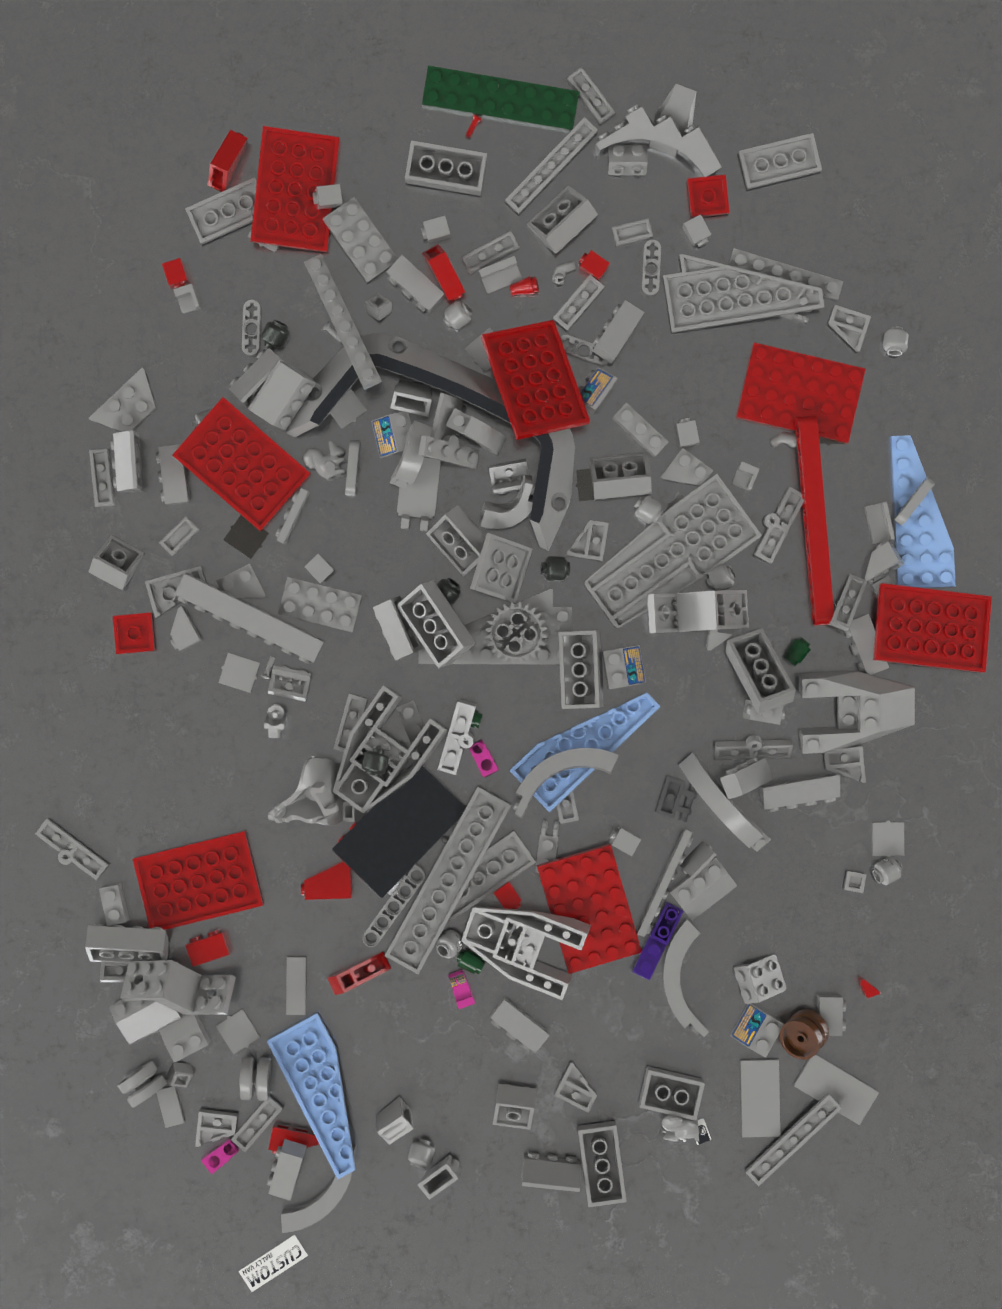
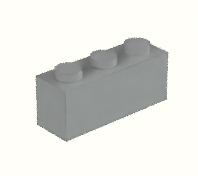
[386,255,445,313]
[593,300,645,364]
[612,403,668,458]
[156,444,191,506]
[373,596,423,660]
[844,614,889,675]
[720,757,773,799]
[490,997,550,1053]
[267,1139,307,1200]

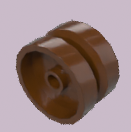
[780,1009,829,1060]

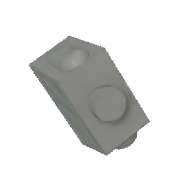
[390,379,432,417]
[743,699,785,725]
[375,1097,414,1145]
[417,1155,462,1200]

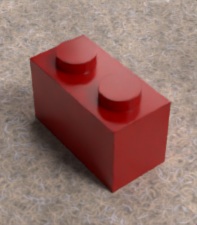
[185,929,231,967]

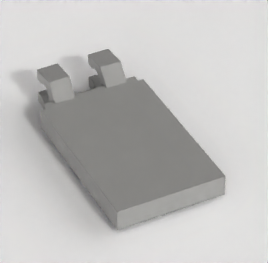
[397,458,441,532]

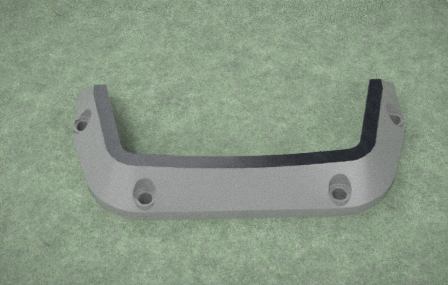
[286,333,575,551]

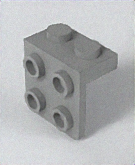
[733,955,786,1004]

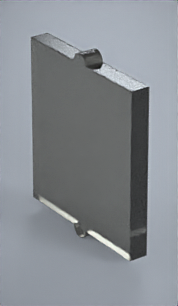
[576,467,610,501]
[224,515,269,559]

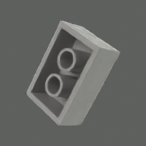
[638,1066,705,1121]

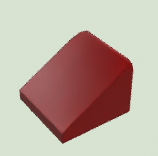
[858,977,881,998]

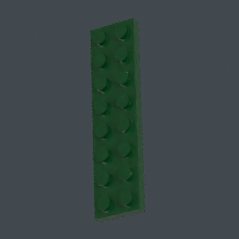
[422,66,579,130]

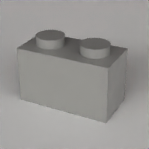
[609,826,641,856]
[99,883,130,926]
[817,994,846,1036]

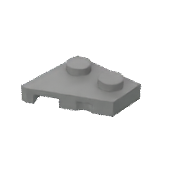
[828,305,871,352]
[660,448,713,486]
[566,520,609,561]
[824,745,866,783]
[554,1062,597,1113]

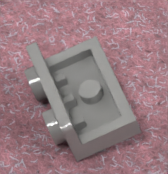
[608,145,648,176]
[488,458,529,494]
[268,665,311,702]

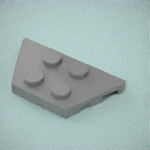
[89,368,156,432]

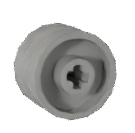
[239,1057,271,1101]
[117,1061,167,1108]

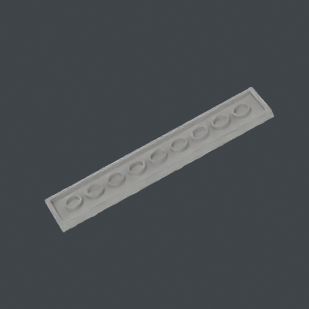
[385,787,511,974]

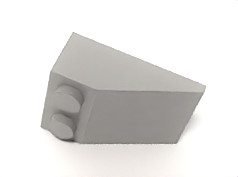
[159,1013,211,1063]

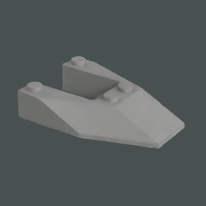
[799,671,915,754]
[332,685,449,814]
[461,906,591,1001]

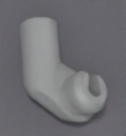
[552,261,576,285]
[769,432,797,448]

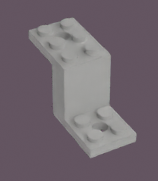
[647,590,749,633]
[120,960,236,1015]

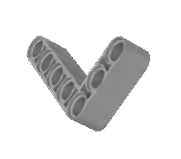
[363,863,425,947]

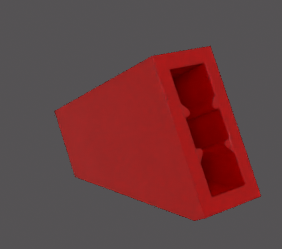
[208,130,248,192]
[422,244,465,301]
[301,861,352,900]

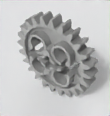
[485,602,547,664]

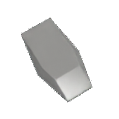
[649,84,697,157]

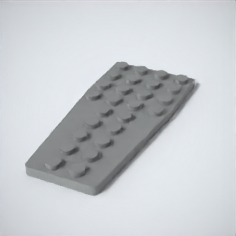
[584,474,762,628]

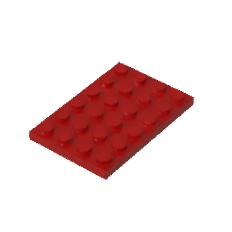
[250,126,339,253]
[481,320,590,440]
[736,342,866,444]
[172,396,311,531]
[873,583,992,673]
[133,831,263,930]
[536,844,642,974]

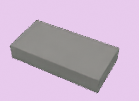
[611,218,653,247]
[159,516,200,556]
[156,1086,185,1128]

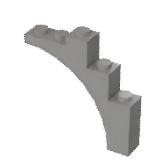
[596,104,722,177]

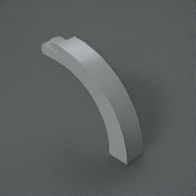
[513,748,619,818]
[679,753,771,852]
[662,918,709,1037]
[281,1147,355,1233]

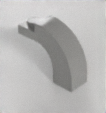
[446,408,506,456]
[390,421,432,489]
[479,474,535,529]

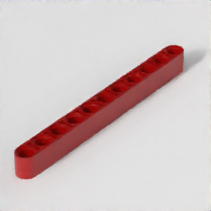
[795,415,834,626]

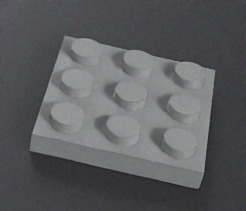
[470,533,533,603]

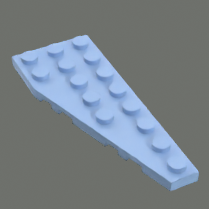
[890,435,956,588]
[510,693,660,813]
[267,1013,356,1179]

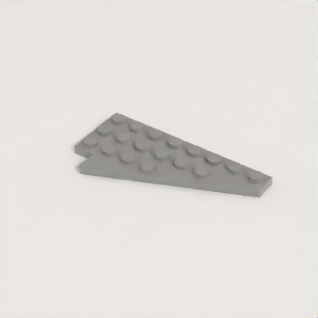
[663,254,825,333]
[418,589,572,664]

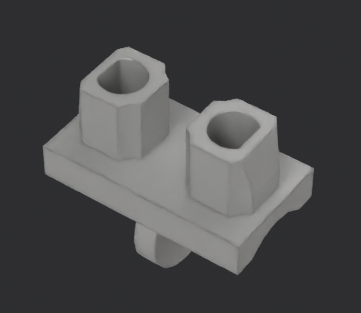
[264,704,287,738]

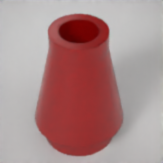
[510,276,539,296]

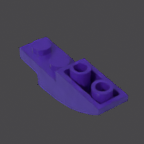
[632,902,684,981]

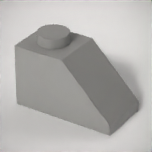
[865,542,905,584]
[170,606,202,651]

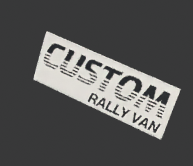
[238,1235,308,1292]

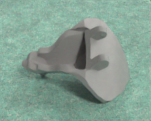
[268,758,346,825]

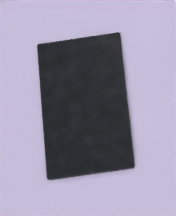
[332,766,465,898]

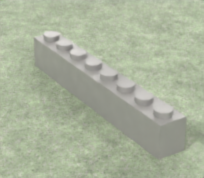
[174,573,324,664]

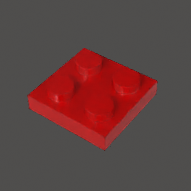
[687,175,730,218]
[113,613,155,654]

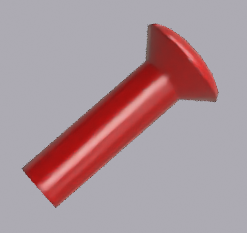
[465,115,482,138]

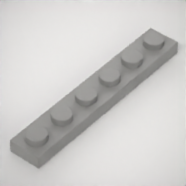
[505,117,598,214]
[728,248,844,301]
[636,828,694,937]
[745,1093,842,1186]

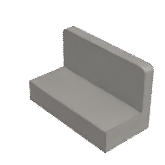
[479,256,522,294]
[864,501,895,544]

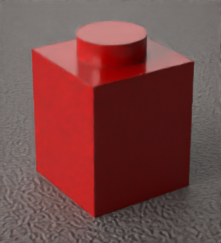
[579,250,610,281]
[162,258,190,289]
[493,881,522,909]

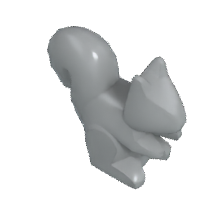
[302,441,346,481]
[662,1115,699,1142]

